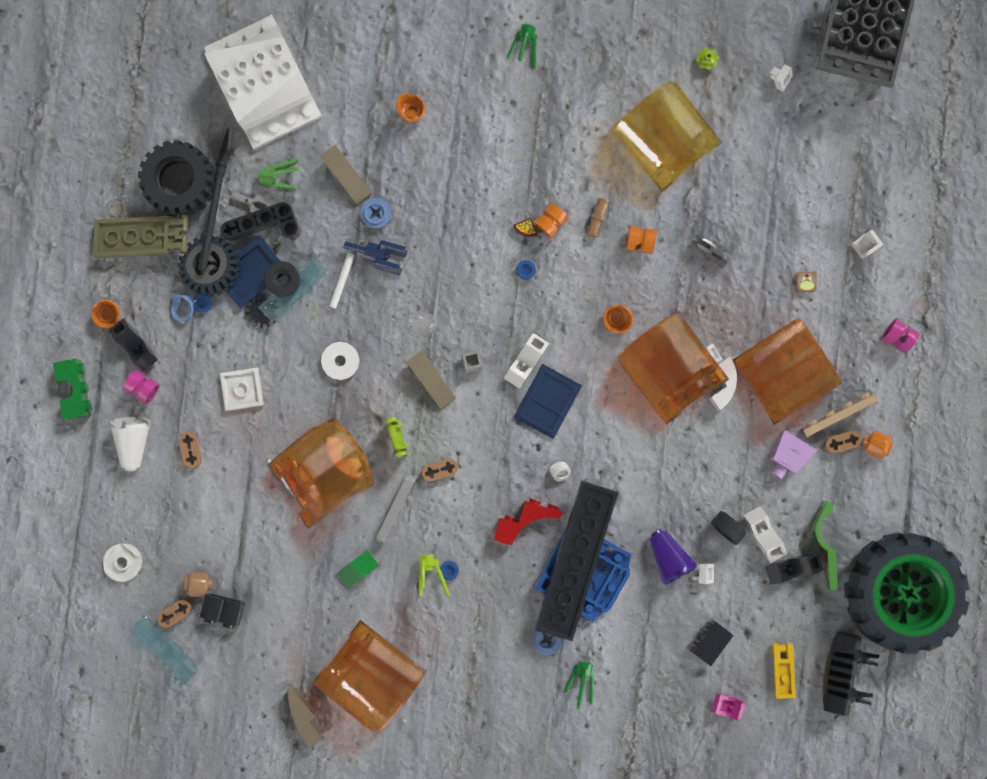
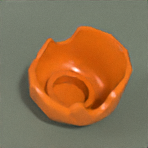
[396,92,426,122]
[91,299,121,328]
[603,304,633,333]

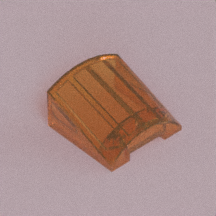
[617,311,729,424]
[732,317,843,425]
[268,419,374,529]
[312,620,427,734]

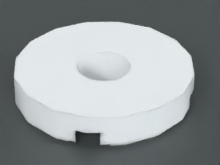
[321,342,360,380]
[103,543,142,582]

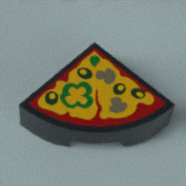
[513,218,538,238]

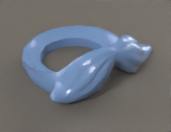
[170,294,196,322]

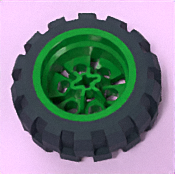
[844,533,970,654]

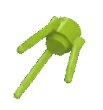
[418,554,450,597]

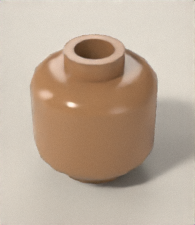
[183,571,212,597]

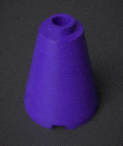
[649,529,697,585]

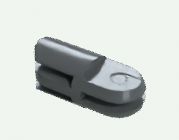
[692,234,733,268]

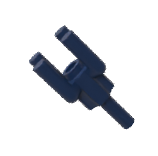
[343,240,408,276]

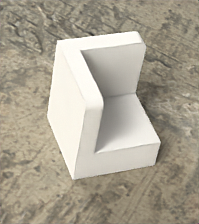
[851,229,884,259]

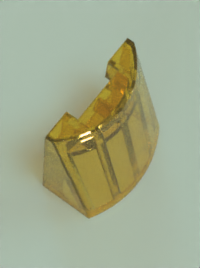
[609,81,722,192]

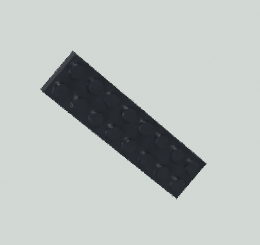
[534,480,619,641]

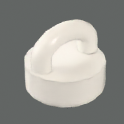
[549,461,571,481]

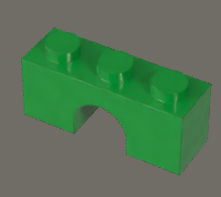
[53,359,92,420]

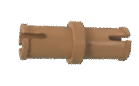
[587,197,610,238]

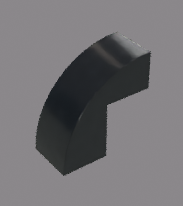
[109,318,158,372]
[765,552,823,585]

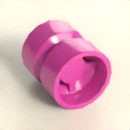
[882,318,919,354]
[122,370,160,405]

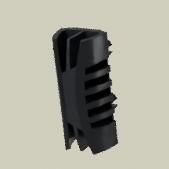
[823,632,880,716]

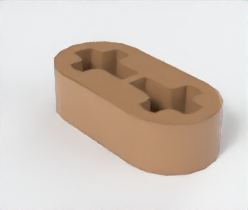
[824,431,862,453]
[179,432,202,468]
[422,459,458,481]
[157,599,193,628]

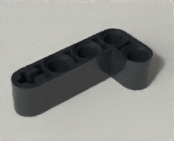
[220,202,301,241]

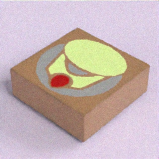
[796,272,817,292]

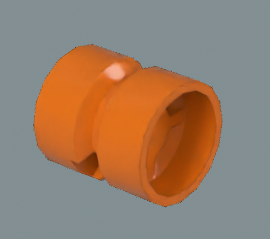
[533,202,569,239]
[626,225,657,254]

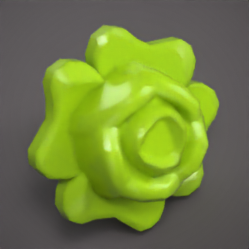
[696,47,719,70]

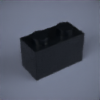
[690,619,734,666]

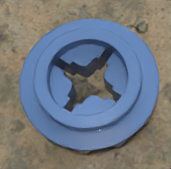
[361,198,391,228]
[532,630,562,655]

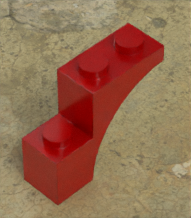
[493,498,562,546]

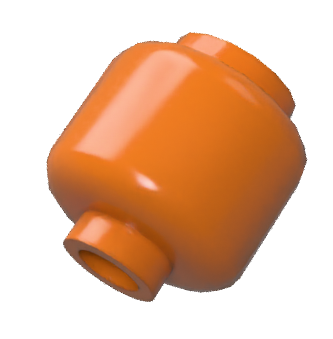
[863,431,894,459]

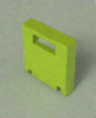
[385,417,410,457]

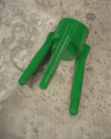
[507,24,538,69]
[564,661,595,709]

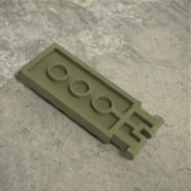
[93,215,188,259]

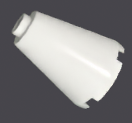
[110,417,150,471]

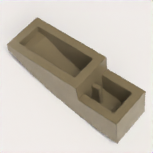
[320,145,372,205]
[406,351,456,409]
[287,684,324,748]

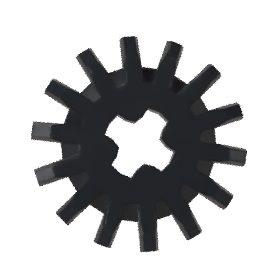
[246,294,280,328]

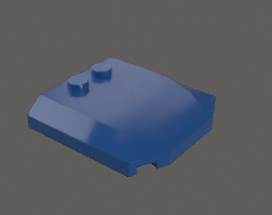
[534,531,631,621]

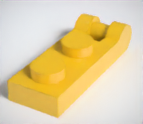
[772,643,796,699]

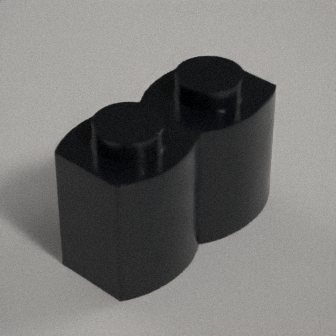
[200,593,245,629]

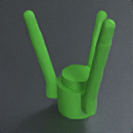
[259,159,299,190]

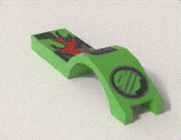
[811,501,838,590]

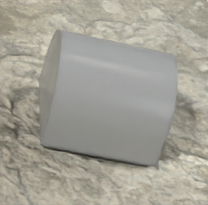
[461,349,484,373]

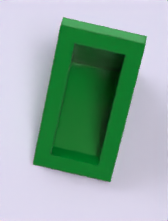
[337,550,379,589]

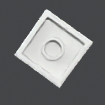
[220,367,264,411]

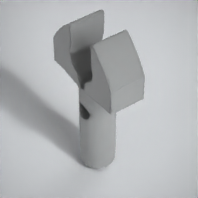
[231,192,267,213]

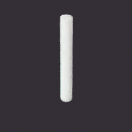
[329,253,355,309]

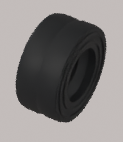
[264,261,300,297]
[711,511,747,545]

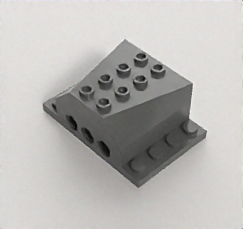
[816,0,915,88]

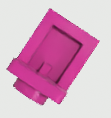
[711,693,745,721]

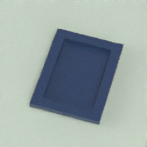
[218,235,284,308]
[513,364,583,439]

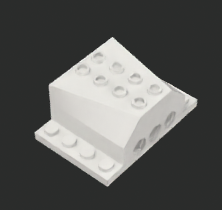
[204,15,322,150]

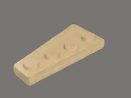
[803,392,878,437]

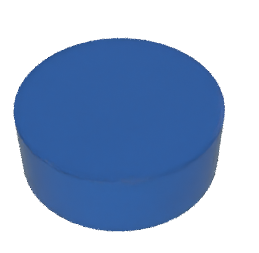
[517,260,536,280]
[193,294,213,313]
[440,561,459,580]

